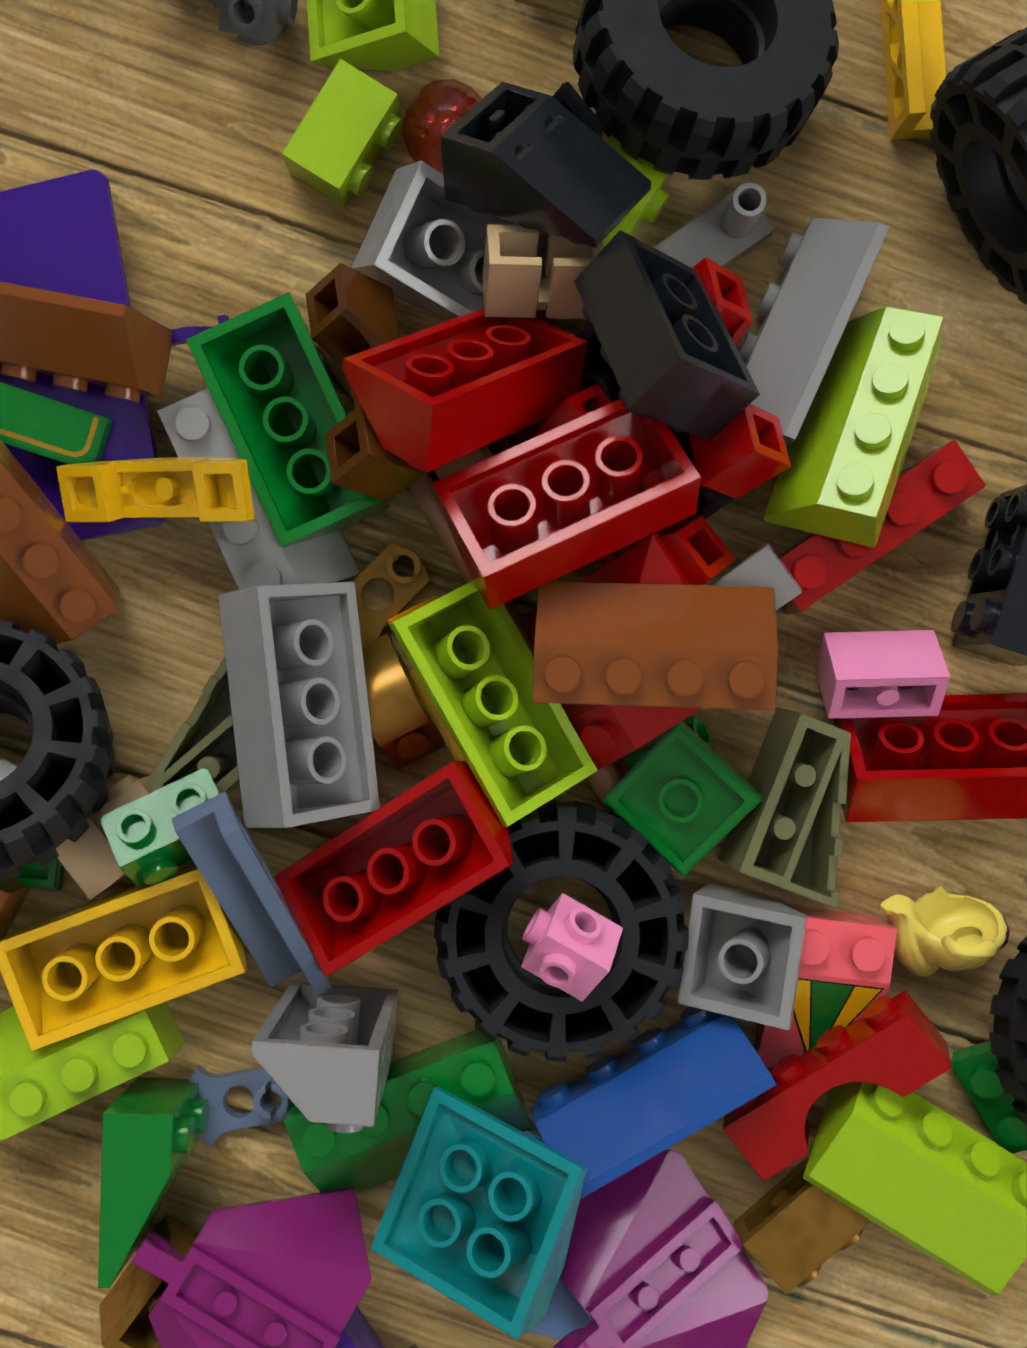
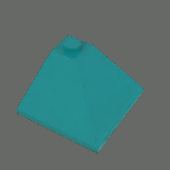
[370,1086,587,1340]

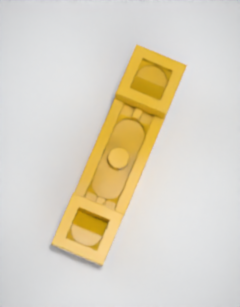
[56,457,255,522]

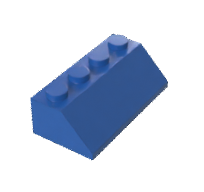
[530,1006,777,1199]

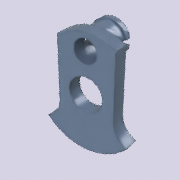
[189,1065,293,1147]

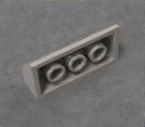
[738,218,890,447]
[157,388,360,590]
[219,582,380,828]
[251,981,399,1133]

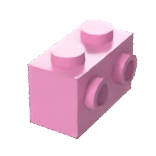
[816,630,950,719]

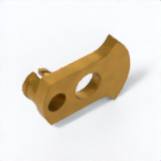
[352,543,430,646]

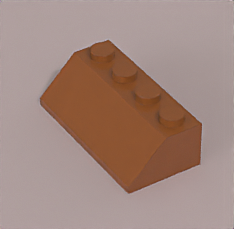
[0,282,174,403]
[0,439,119,644]
[533,581,778,710]

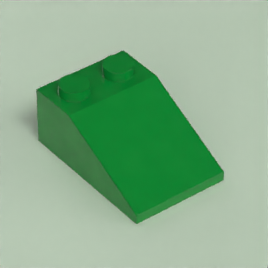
[98,1078,209,1288]

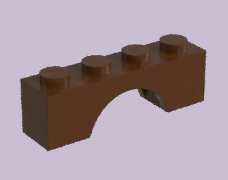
[306,263,424,502]

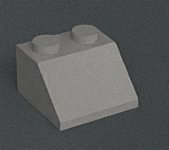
[678,883,807,1031]

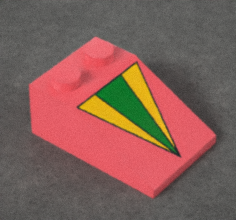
[754,905,897,1068]

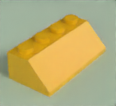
[0,864,247,1051]

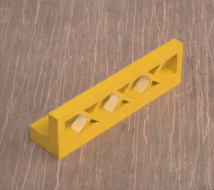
[879,0,946,140]

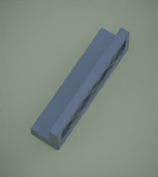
[171,791,332,996]

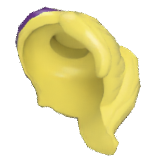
[880,886,1010,977]

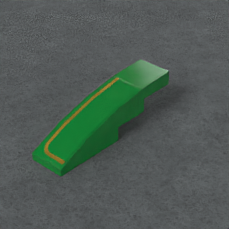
[0,382,113,464]

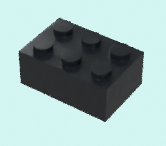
[574,230,760,441]

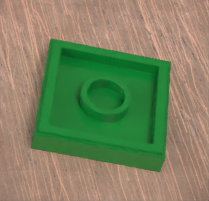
[602,721,762,877]

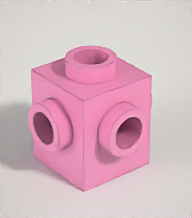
[521,893,623,1002]

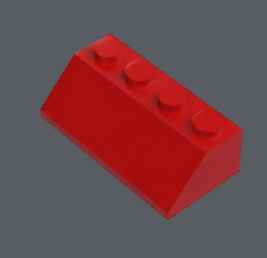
[343,308,588,473]
[432,399,701,610]
[834,693,1027,823]
[274,761,513,977]

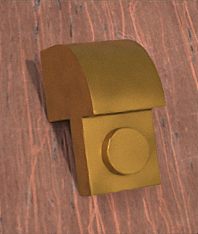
[362,633,445,770]

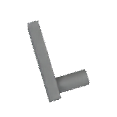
[654,182,775,268]

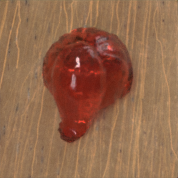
[402,78,482,174]

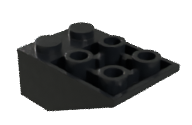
[440,82,651,248]
[951,484,1027,666]

